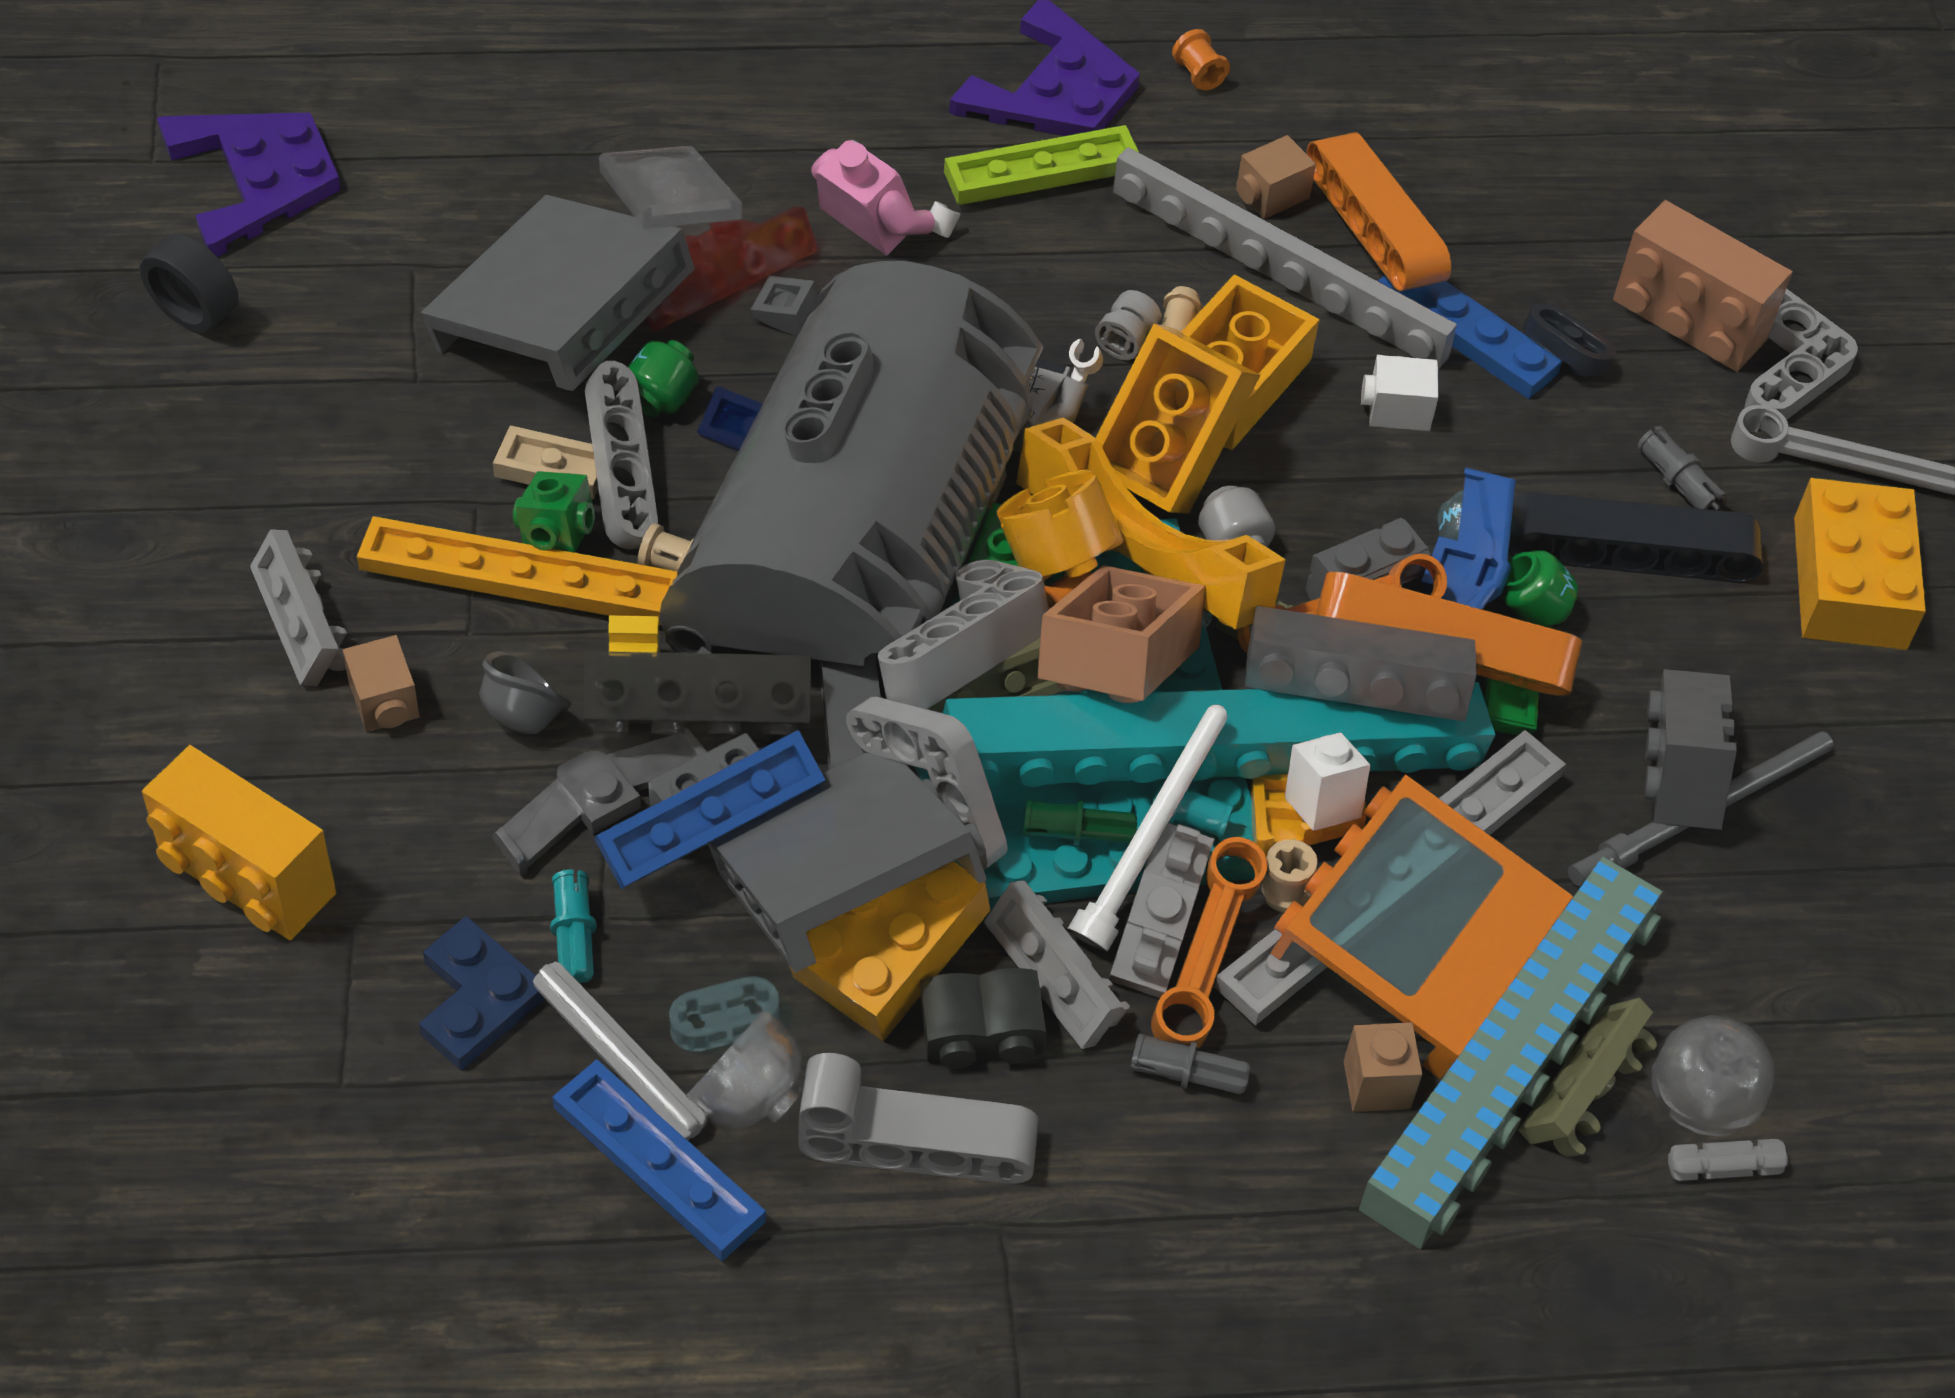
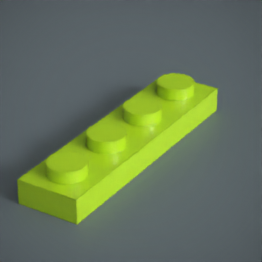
[944,125,1139,205]

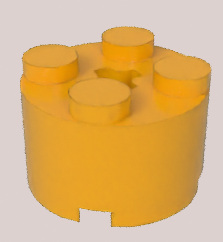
[997,470,1123,581]

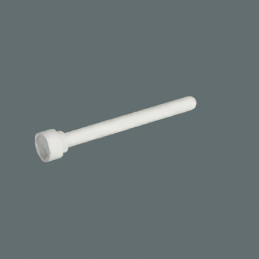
[1067,705,1228,952]

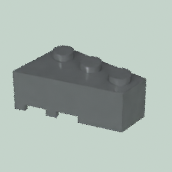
[1644,669,1737,830]

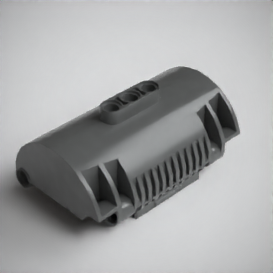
[659,261,1043,666]

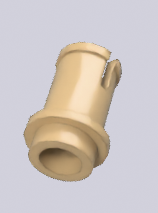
[1161,286,1202,332]

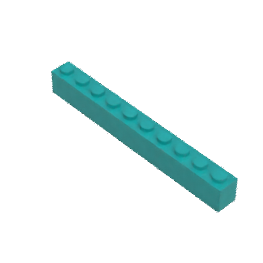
[943,682,1495,787]

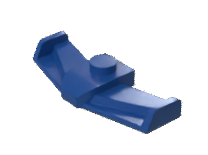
[1421,467,1516,610]

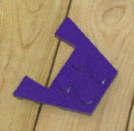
[949,0,1140,136]
[157,112,340,257]

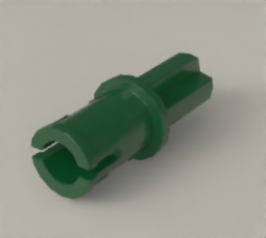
[1023,800,1138,846]

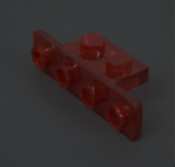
[646,206,817,330]

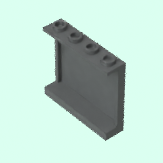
[421,195,695,392]
[708,752,987,973]

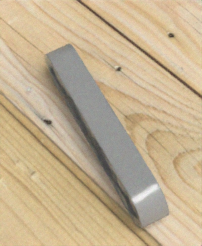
[585,361,658,550]

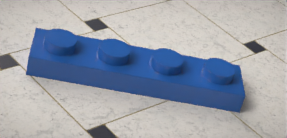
[1378,275,1562,399]
[594,730,826,889]
[552,1059,766,1262]

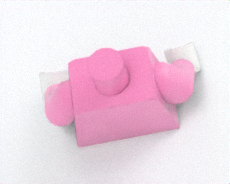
[811,140,961,256]

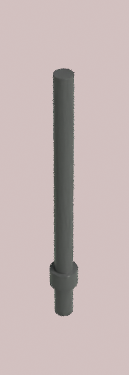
[1568,731,1833,886]

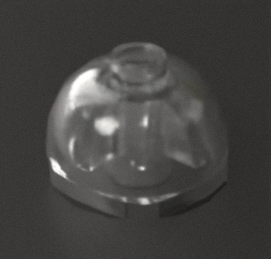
[685,1010,802,1129]
[1652,1015,1775,1137]

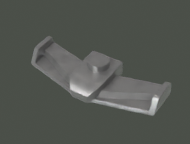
[491,728,707,877]

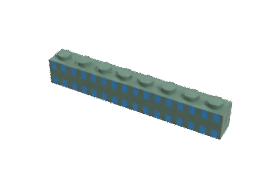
[1359,857,1663,1250]

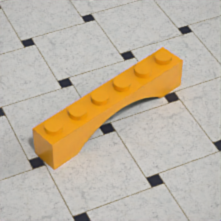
[1016,417,1286,630]

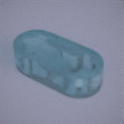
[669,976,779,1052]

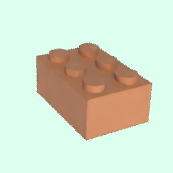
[1613,200,1793,372]
[1038,565,1205,703]

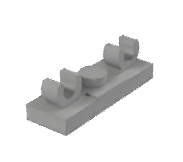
[250,529,347,686]
[1108,823,1214,998]
[984,880,1130,1049]

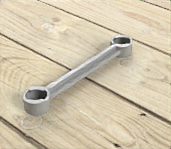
[1731,405,1955,495]

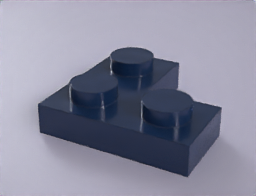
[418,916,545,1071]

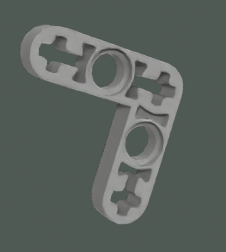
[1745,289,1858,420]
[846,697,1008,870]

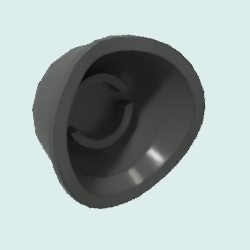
[479,651,572,735]

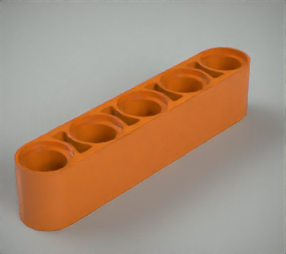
[1307,132,1451,291]
[1316,572,1583,696]

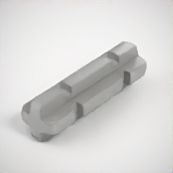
[1668,1139,1788,1181]

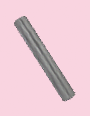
[533,961,707,1140]

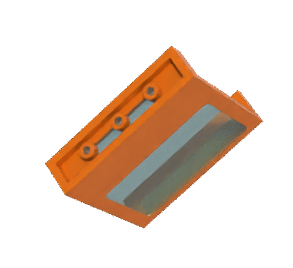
[1270,775,1573,1079]

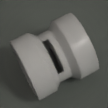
[1095,290,1162,360]

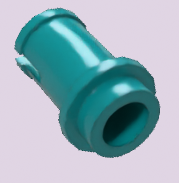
[1168,790,1234,839]

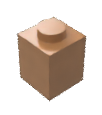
[1236,135,1316,219]
[342,635,420,732]
[1344,1022,1422,1112]

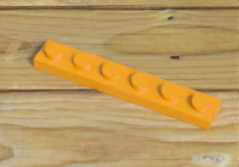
[357,516,677,625]

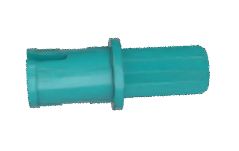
[550,869,597,983]

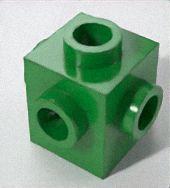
[513,471,595,553]

